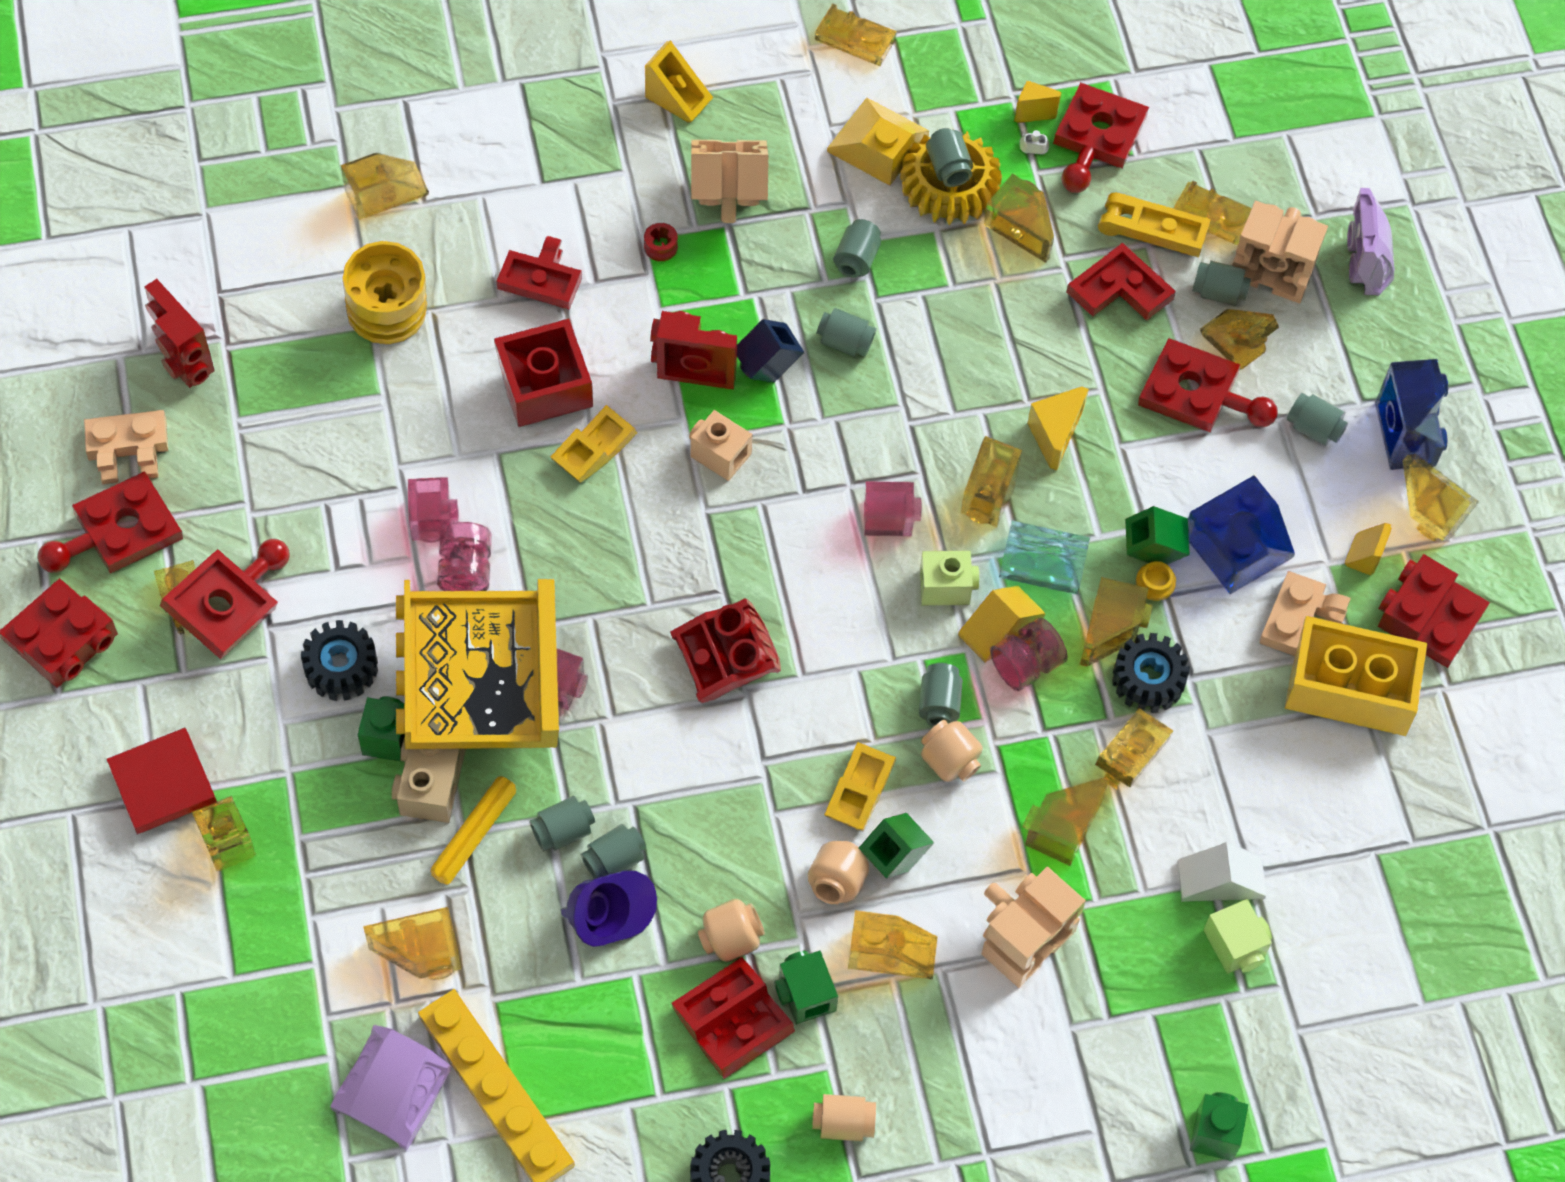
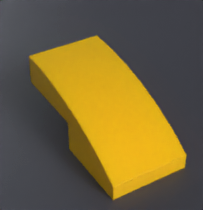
[550,405,637,483]
[824,742,896,831]

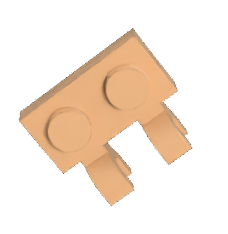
[84,410,168,484]
[1260,571,1351,656]

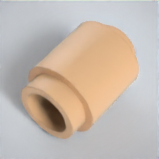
[812,1094,876,1141]

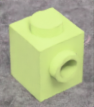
[920,551,979,606]
[1203,899,1272,974]

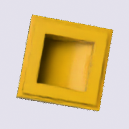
[1014,81,1062,123]
[1345,523,1392,576]

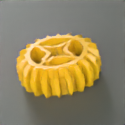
[900,129,1002,226]

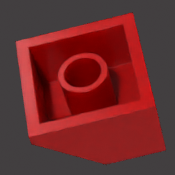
[494,319,593,427]

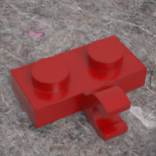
[496,236,582,310]

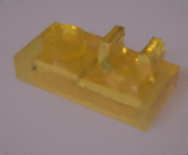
[815,4,897,67]
[1173,181,1252,245]
[1095,708,1174,790]

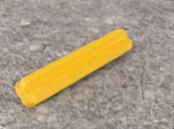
[430,776,516,885]

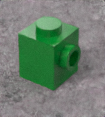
[1125,506,1190,565]
[357,696,405,762]
[859,813,934,879]
[774,950,838,1025]
[1189,1092,1249,1161]

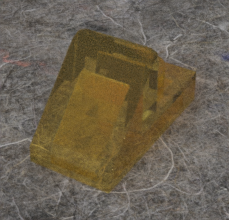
[1200,309,1279,369]
[192,796,256,871]

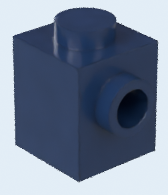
[737,319,805,383]

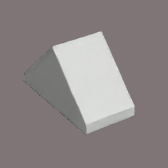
[1177,842,1266,902]

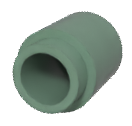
[926,128,973,187]
[833,219,881,278]
[1192,260,1251,306]
[816,308,877,357]
[1286,393,1348,446]
[919,663,963,727]
[529,796,595,852]
[581,824,646,879]

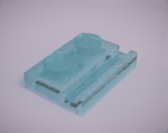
[999,521,1090,595]

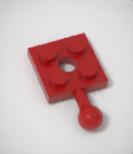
[1053,82,1149,193]
[1138,338,1278,433]
[37,471,183,574]
[160,539,290,659]

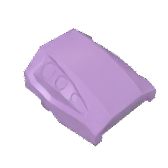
[1347,188,1395,295]
[330,1025,451,1150]

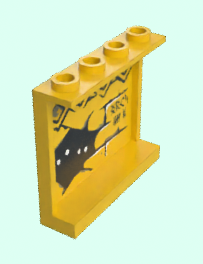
[396,579,559,749]

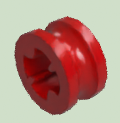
[644,223,678,261]

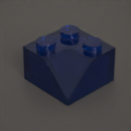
[1375,359,1448,470]
[1188,475,1295,594]

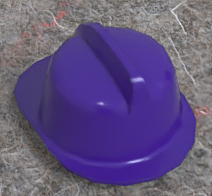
[560,870,657,947]

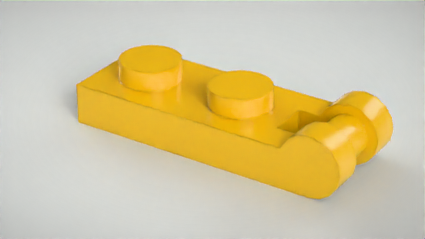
[1098,192,1211,258]

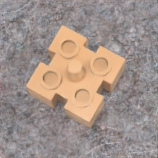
[691,140,768,223]
[1232,200,1328,303]
[981,866,1086,988]

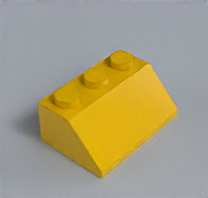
[1285,616,1427,736]

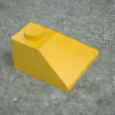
[827,97,929,186]

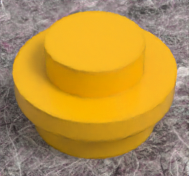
[1136,561,1176,601]

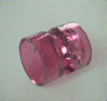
[437,522,492,591]
[990,617,1068,691]

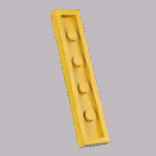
[418,989,575,1182]

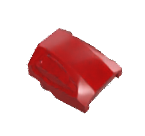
[670,598,781,703]

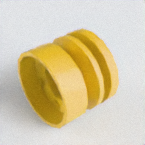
[342,241,427,344]

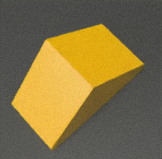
[645,40,713,122]
[1027,386,1089,471]
[958,586,1045,663]

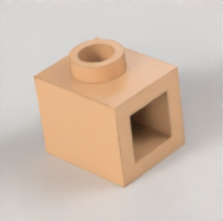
[689,410,753,481]

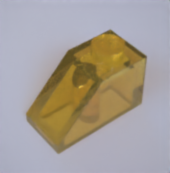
[340,153,429,220]
[984,173,1054,263]
[960,436,1022,527]
[1403,454,1479,541]
[1080,577,1153,667]
[1023,778,1110,866]
[363,907,462,980]
[848,910,938,980]

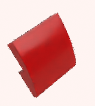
[107,727,217,835]
[671,957,795,1079]

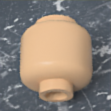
[921,720,983,782]
[808,841,869,904]
[698,899,765,962]

